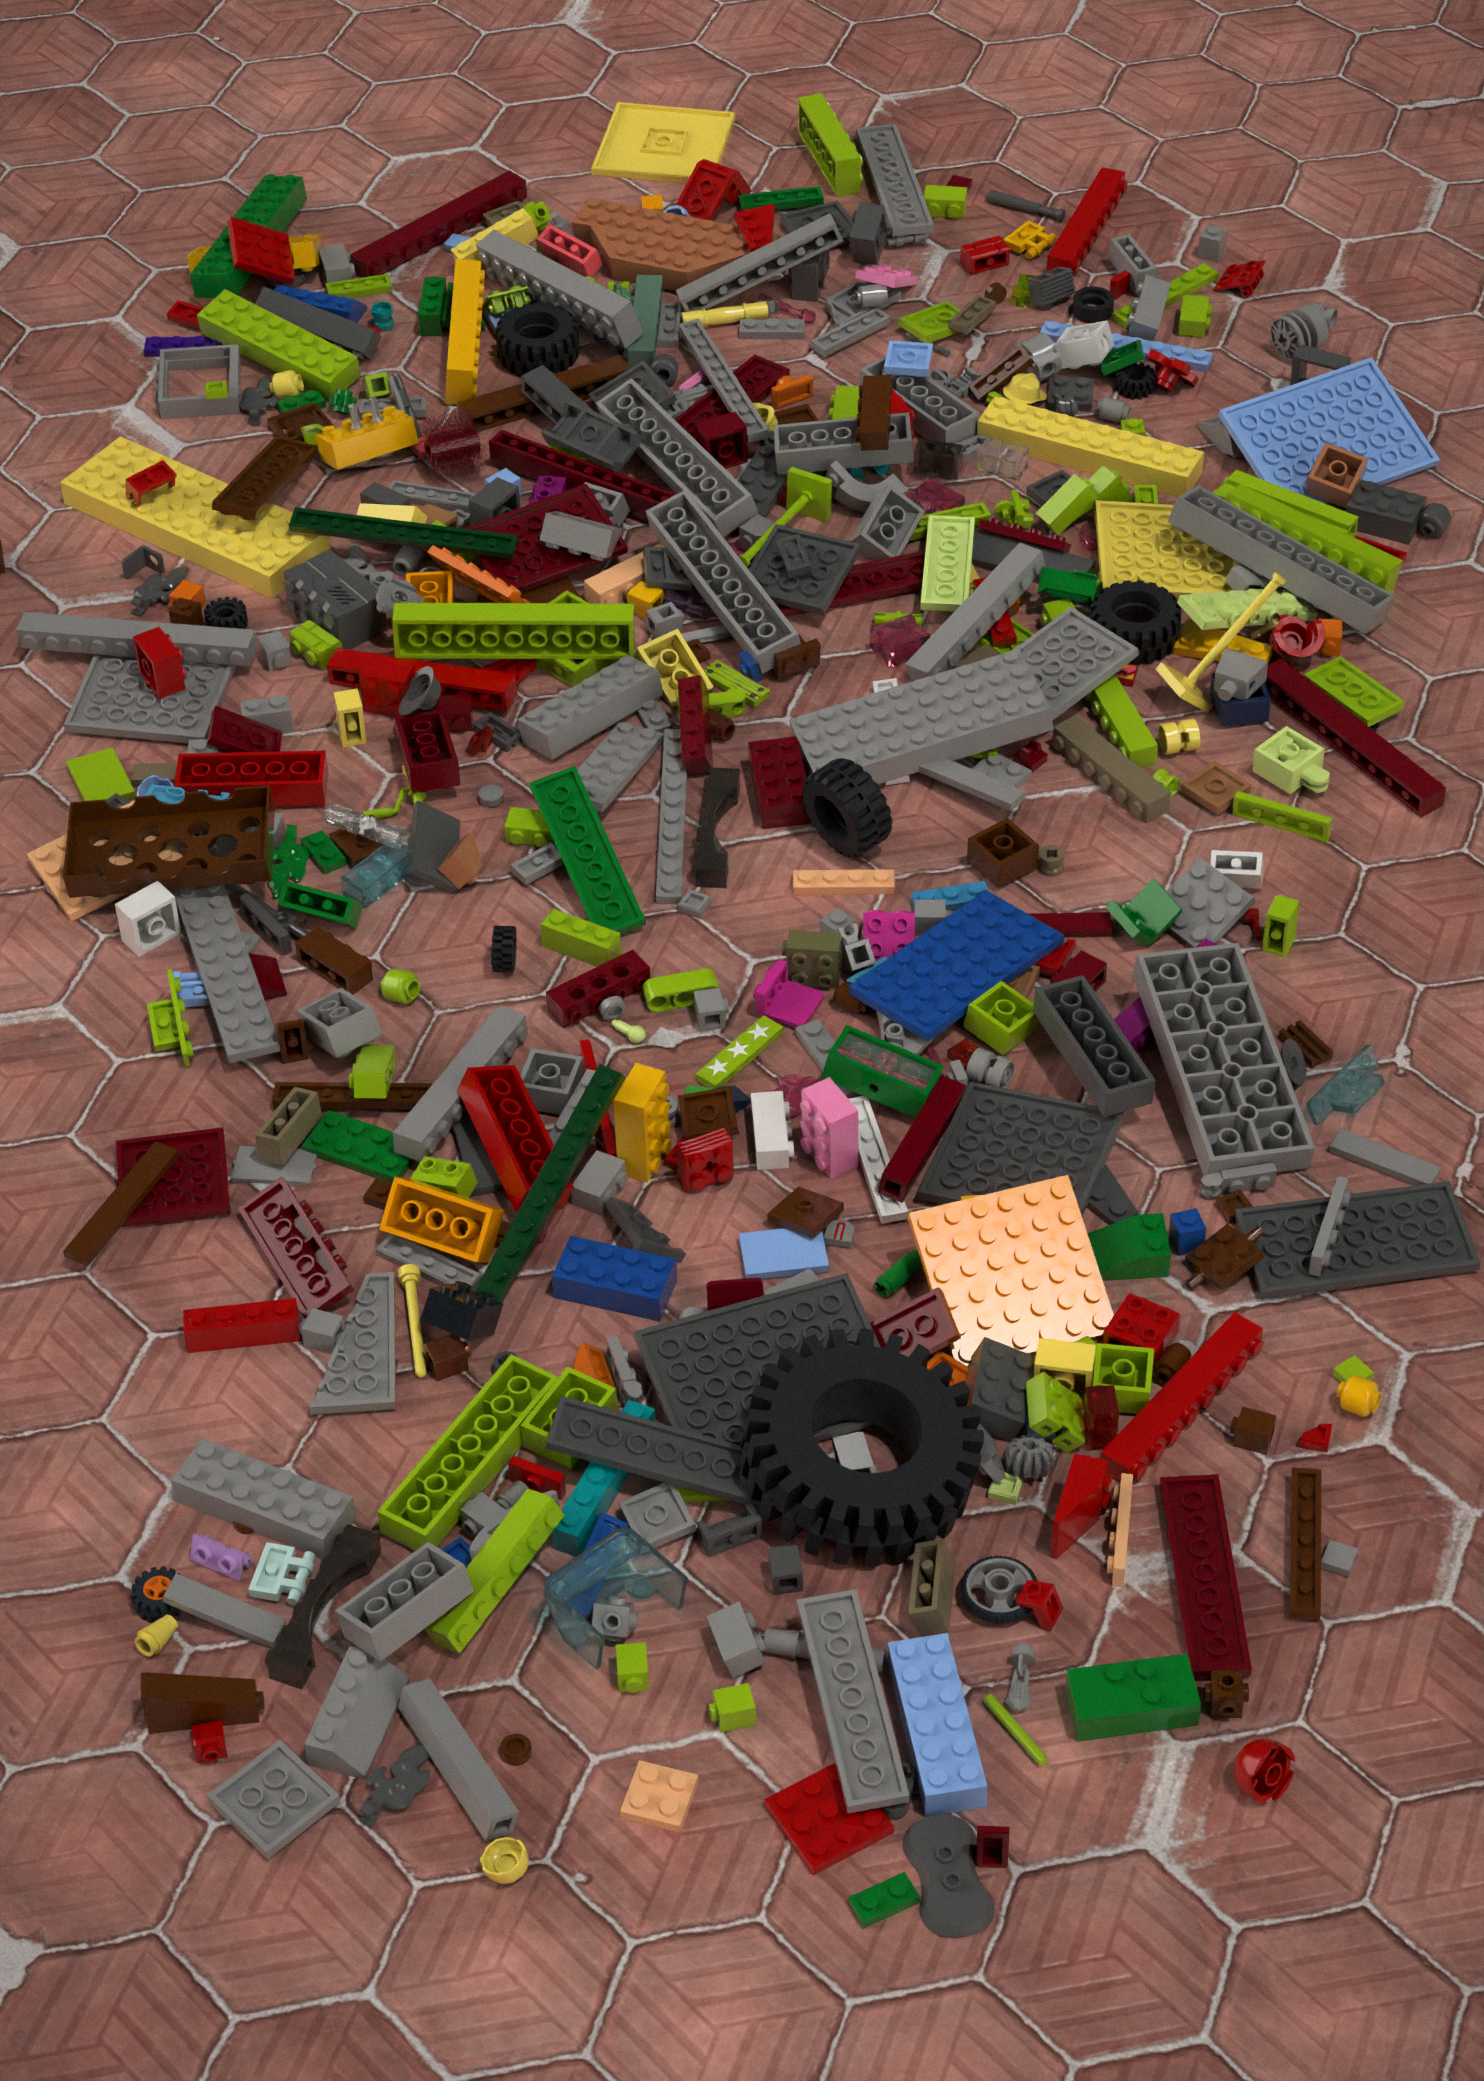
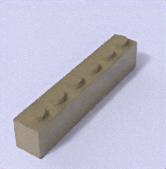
[1052,715,1171,824]

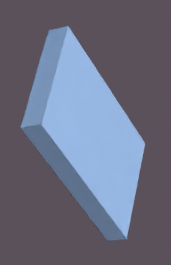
[739,1228,829,1279]

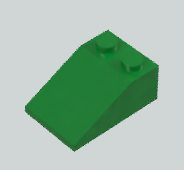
[1087,1213,1171,1281]

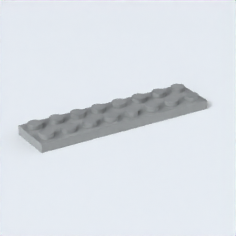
[797,1589,910,1813]

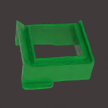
[1037,567,1102,604]

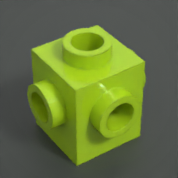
[523,200,552,232]

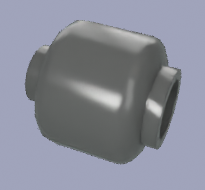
[650,354,679,386]
[1417,503,1451,537]

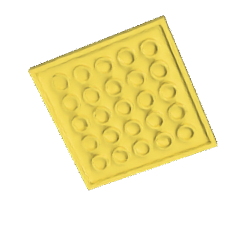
[1094,500,1239,600]

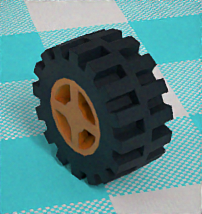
[131,1566,181,1623]

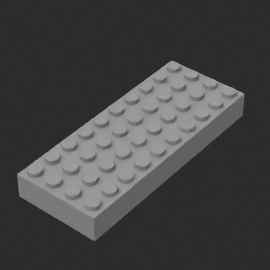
[789,649,1054,784]
[1133,943,1315,1176]

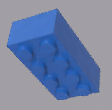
[552,1236,677,1322]

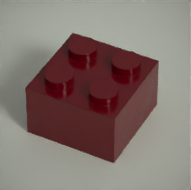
[694,412,748,469]

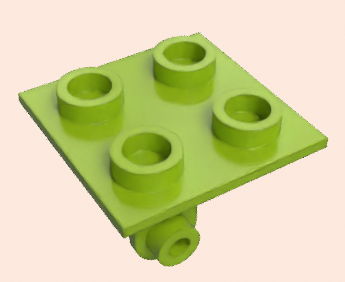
[482,285,531,315]

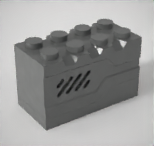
[283,549,388,650]

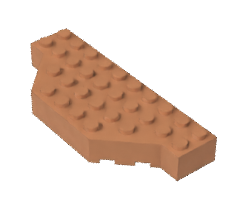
[572,198,780,291]

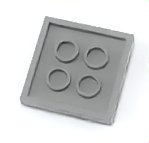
[1167,857,1256,948]
[207,1739,340,1859]

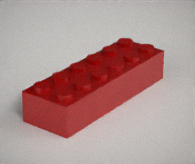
[174,750,329,806]
[457,1065,574,1212]

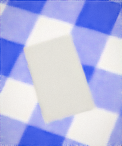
[832,1431,874,1470]

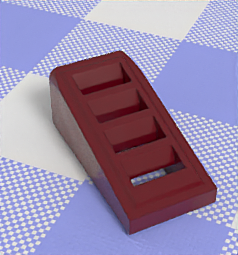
[976,1826,1010,1868]

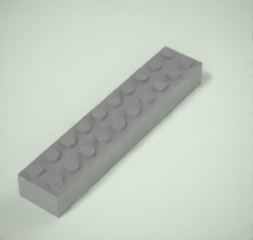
[476,230,644,349]
[596,378,759,538]
[1168,485,1396,634]
[646,490,801,674]

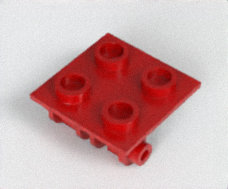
[1213,260,1266,297]

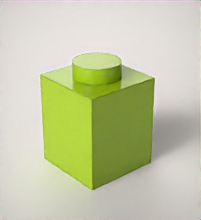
[362,372,392,399]
[615,1642,649,1693]
[709,1683,756,1733]

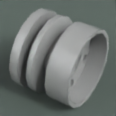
[1270,304,1329,361]

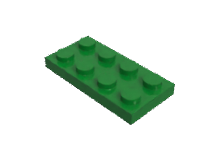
[302,1110,415,1183]

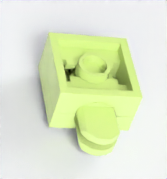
[1252,726,1330,794]

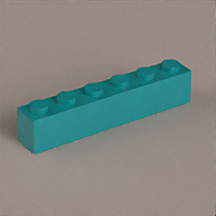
[551,1400,656,1558]

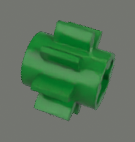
[328,389,357,415]

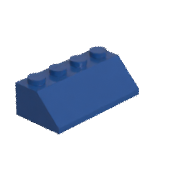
[274,285,367,323]

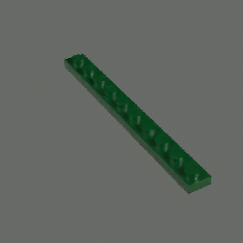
[289,507,519,560]
[474,1064,626,1303]

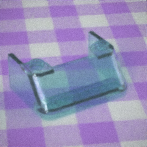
[543,1527,688,1670]

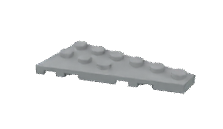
[309,1272,396,1415]

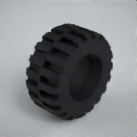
[496,303,580,377]
[1090,580,1182,665]
[802,758,893,857]

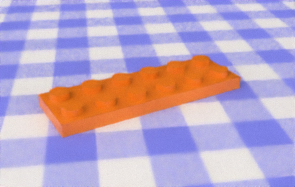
[427,545,530,603]

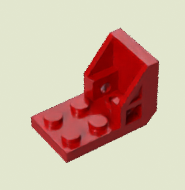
[675,159,751,221]

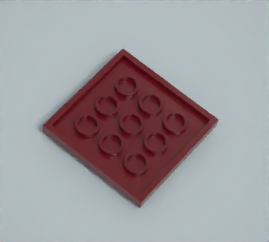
[116,1127,231,1227]

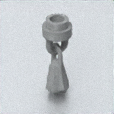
[1005,1643,1036,1712]

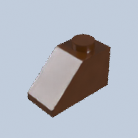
[275,1019,309,1064]

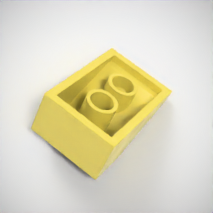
[634,628,714,708]

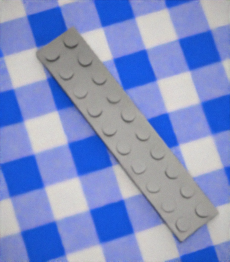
[856,124,934,237]
[172,885,281,1063]

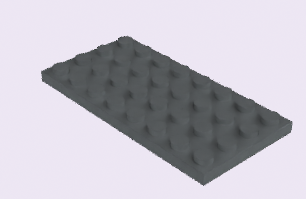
[1235,1181,1481,1299]

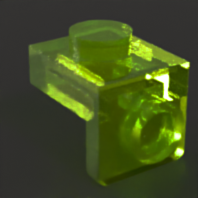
[1012,274,1034,308]

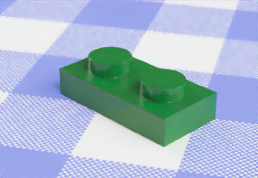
[276,389,326,413]
[300,830,347,875]
[848,1872,920,1929]

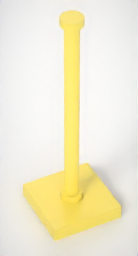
[1156,572,1286,713]

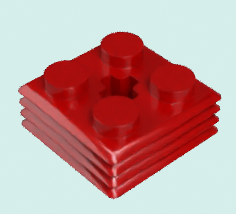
[676,1128,734,1192]

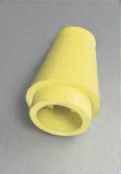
[134,1614,178,1657]

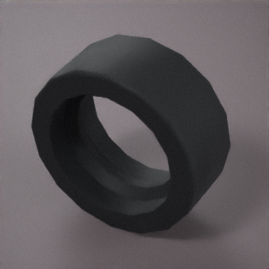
[1073,286,1114,323]

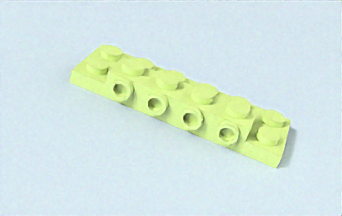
[1177,587,1318,630]

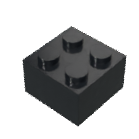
[420,1281,504,1341]

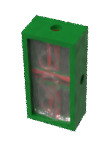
[821,1025,944,1118]

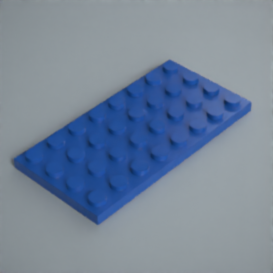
[849,890,1064,1042]

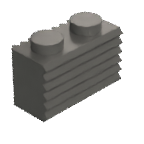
[1028,267,1076,309]

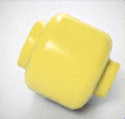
[269,370,304,400]

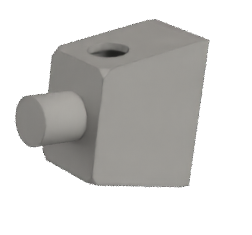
[1214,648,1268,701]

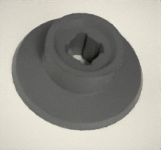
[1279,1039,1307,1085]

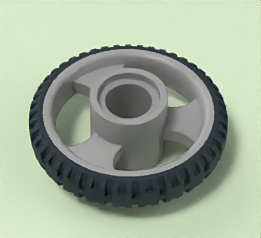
[960,1556,1037,1624]

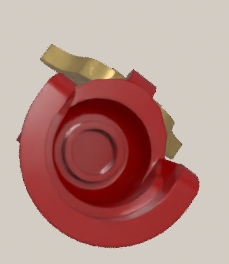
[1250,614,1325,659]

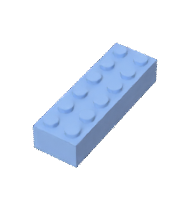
[887,1633,987,1817]

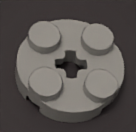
[376,579,424,617]

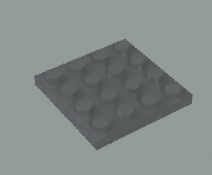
[749,524,861,615]

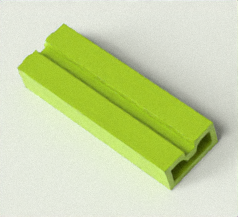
[1213,470,1358,537]

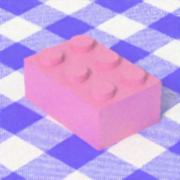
[800,1077,858,1179]

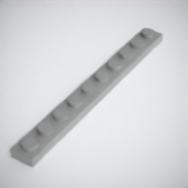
[678,319,770,443]
[656,729,687,904]

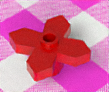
[1147,349,1199,392]

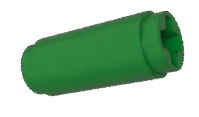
[874,1250,923,1298]

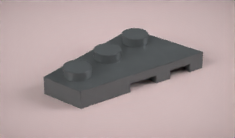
[1087,1163,1138,1225]
[606,1197,686,1263]

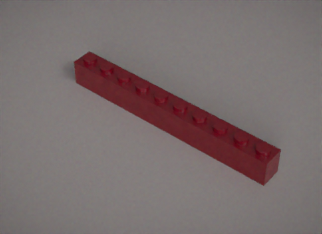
[350,170,527,278]
[489,430,676,522]
[1264,659,1446,818]

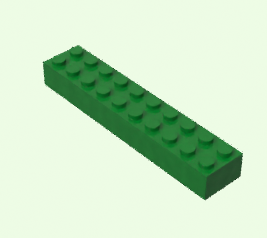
[190,174,307,298]

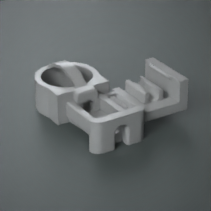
[928,366,981,399]

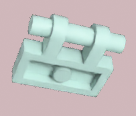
[248,1542,315,1606]

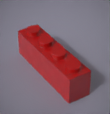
[183,1298,301,1353]

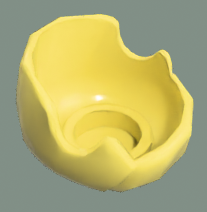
[480,1837,529,1884]

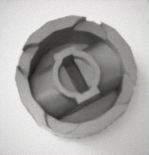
[1014,332,1062,382]

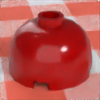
[1234,1738,1295,1804]

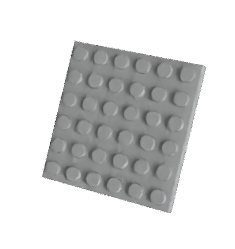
[64,654,236,743]

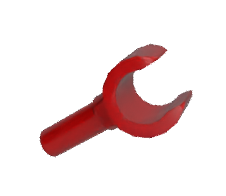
[1244,908,1263,940]

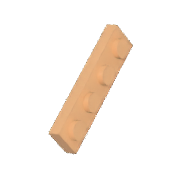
[793,869,895,895]
[1107,1473,1133,1587]

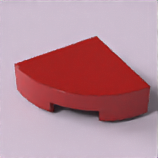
[1299,1424,1332,1453]

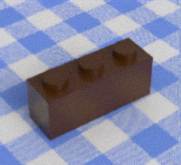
[295,926,373,995]

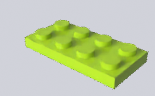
[1304,656,1405,727]

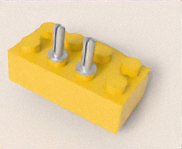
[315,397,419,470]

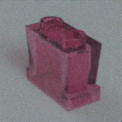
[870,614,930,668]

